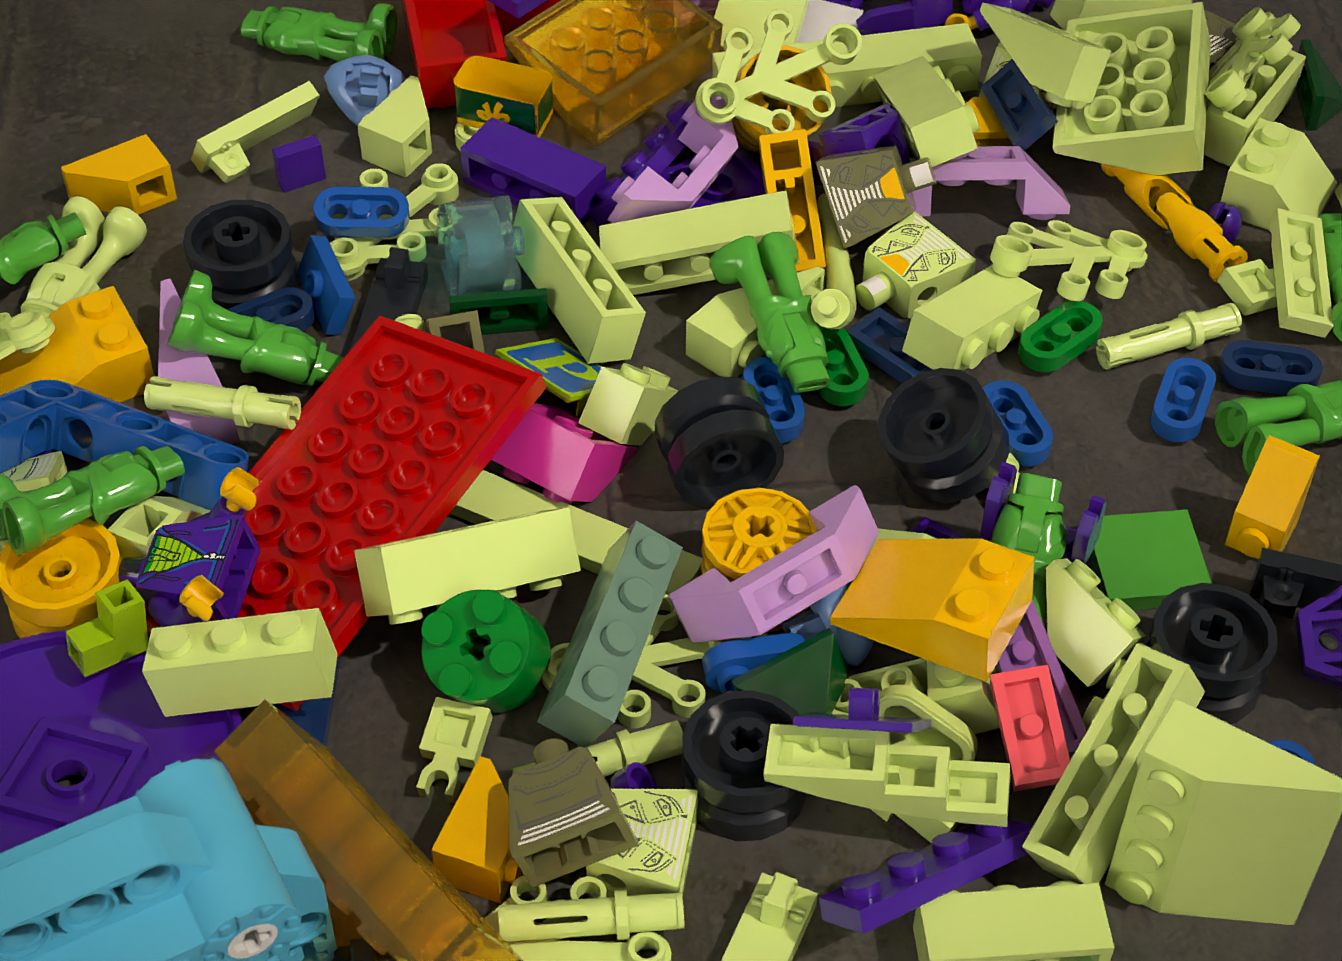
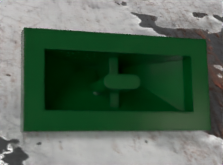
[1296,40,1342,131]
[449,288,549,335]
[731,628,850,715]

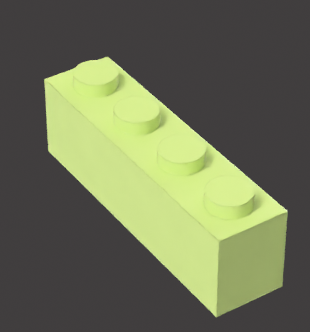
[873,56,980,167]
[599,191,799,295]
[507,197,646,364]
[354,507,581,624]
[1022,643,1205,884]

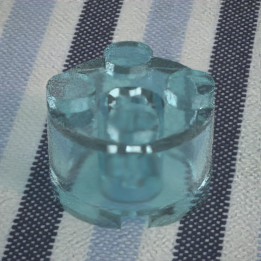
[437,195,525,296]

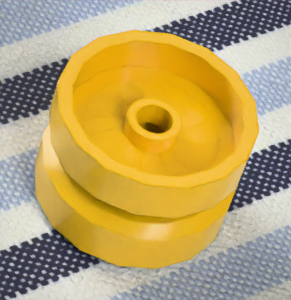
[0,519,122,639]

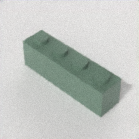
[537,520,683,747]

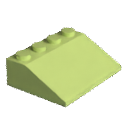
[1053,2,1211,175]
[1105,698,1342,925]

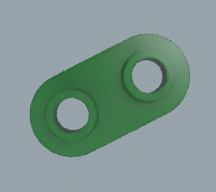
[1018,301,1103,372]
[818,325,869,406]

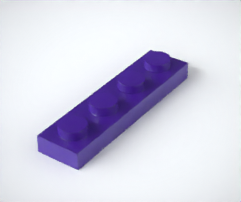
[587,99,693,227]
[819,815,1034,934]

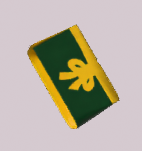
[454,56,553,137]

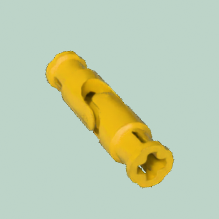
[1101,163,1248,283]

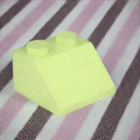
[1221,118,1337,230]

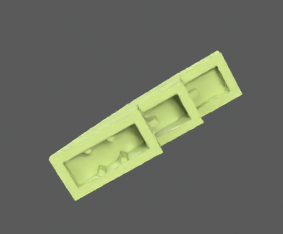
[764,724,1010,827]

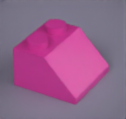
[491,403,638,505]

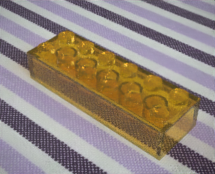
[214,699,524,961]

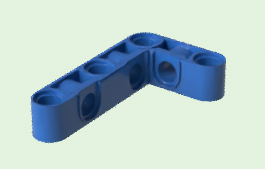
[0,379,249,510]

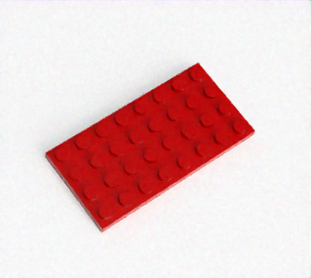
[145,315,546,712]

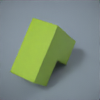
[66,579,149,677]

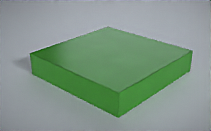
[1089,509,1212,611]

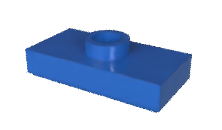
[297,235,356,335]

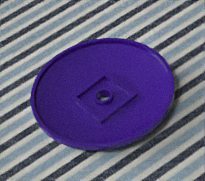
[0,631,247,853]

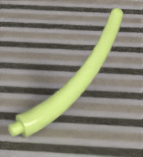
[811,193,856,329]

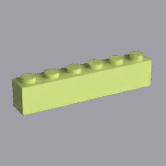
[712,23,982,111]

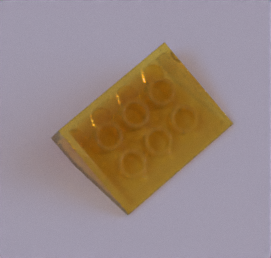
[504,0,723,145]

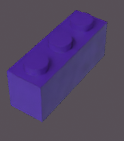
[460,117,606,225]

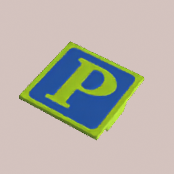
[495,338,602,417]

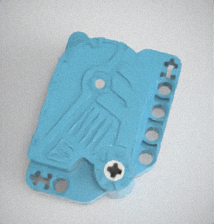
[0,758,337,961]

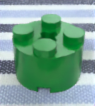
[421,589,551,713]

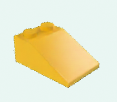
[0,286,154,403]
[830,539,1034,682]

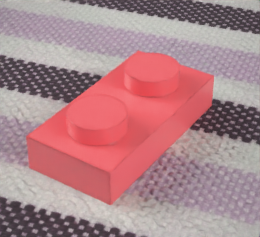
[990,665,1070,792]

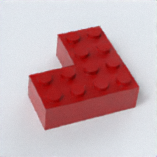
[401,0,580,109]

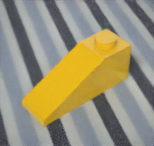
[759,129,826,272]

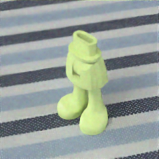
[21,196,147,317]

